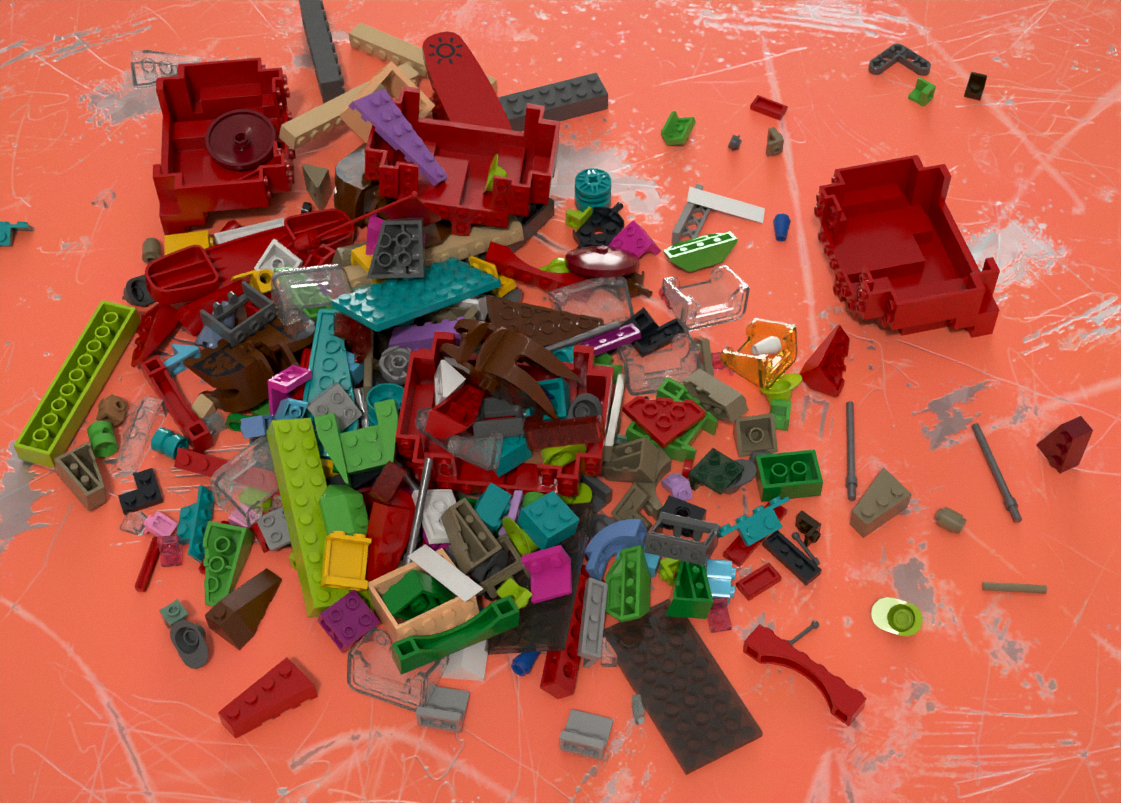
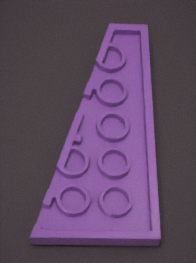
[348,89,448,186]

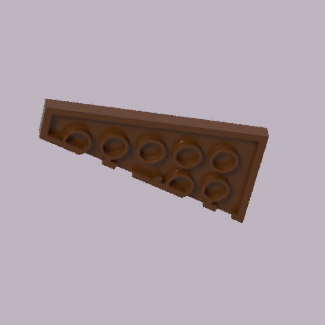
[486,296,604,347]

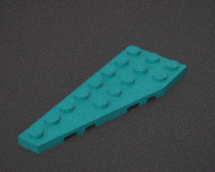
[302,309,359,459]

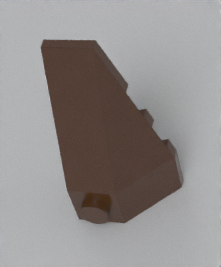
[205,568,282,651]

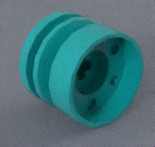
[575,168,611,214]
[366,383,404,427]

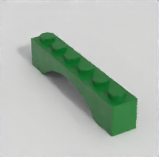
[391,595,520,675]

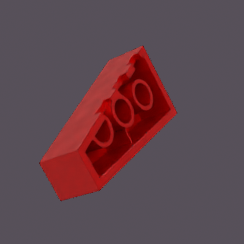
[365,502,415,589]
[218,657,318,739]

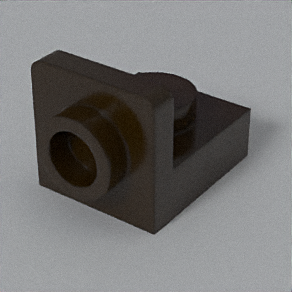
[964,72,987,101]
[795,510,821,547]

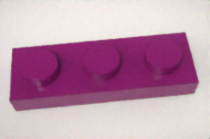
[581,323,641,356]

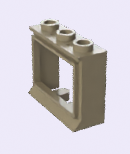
[454,533,531,609]

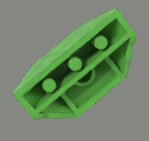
[663,231,738,272]
[319,485,369,536]
[605,545,651,622]

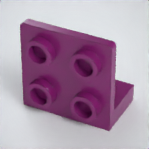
[318,590,380,654]

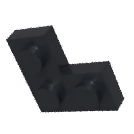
[118,468,164,515]

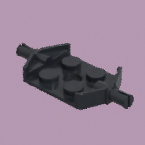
[573,202,624,249]

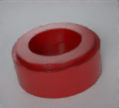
[681,458,693,479]

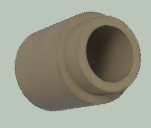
[142,238,161,264]
[934,507,967,534]

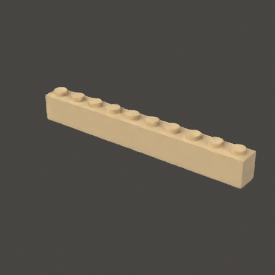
[349,23,497,93]
[279,62,420,150]
[341,214,524,294]

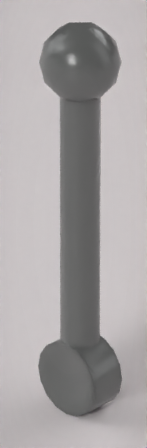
[792,532,820,566]
[787,621,819,646]

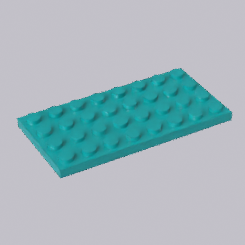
[331,257,501,332]

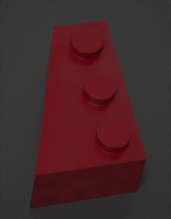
[1036,416,1093,474]

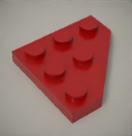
[622,396,707,448]

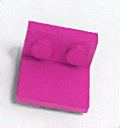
[608,220,661,258]
[268,365,312,415]
[522,545,572,604]

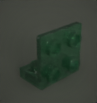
[688,448,744,495]

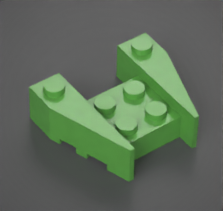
[625,377,718,463]
[314,399,399,487]

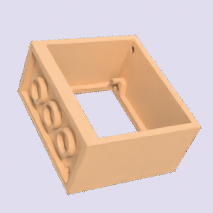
[339,61,435,143]
[368,548,479,642]

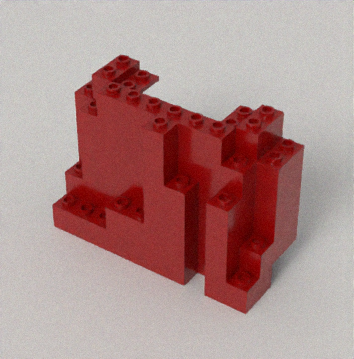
[153,57,296,235]
[365,86,560,236]
[814,155,1000,338]
[395,331,614,498]

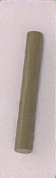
[982,582,1047,594]

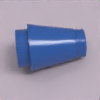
[773,214,791,241]
[511,645,540,676]

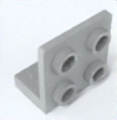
[306,382,362,431]
[256,507,291,552]
[416,685,470,733]
[559,709,613,761]

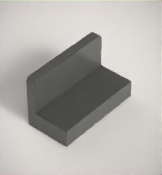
[580,473,612,514]

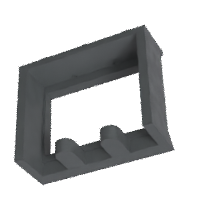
[200,281,277,347]
[473,397,527,443]
[644,512,720,566]

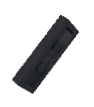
[632,317,689,358]
[762,530,822,586]

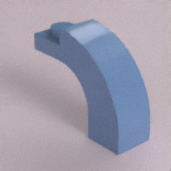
[585,519,648,581]

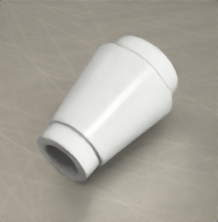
[751,336,781,356]

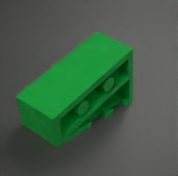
[666,561,714,619]

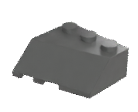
[366,217,425,279]

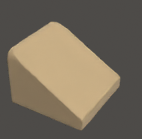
[191,393,216,421]

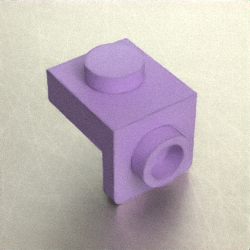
[661,473,693,501]

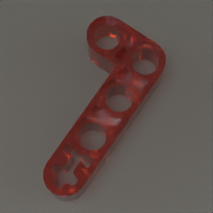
[523,414,606,449]
[369,461,407,505]

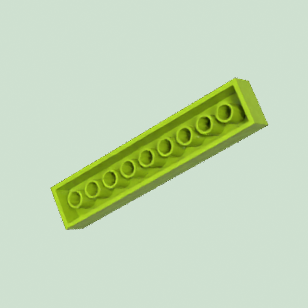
[14,300,140,469]
[266,418,351,618]

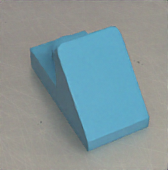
[163,344,201,378]

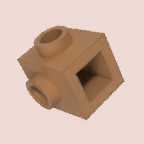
[95,394,128,428]

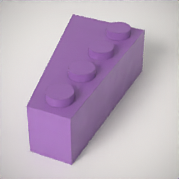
[389,316,465,351]

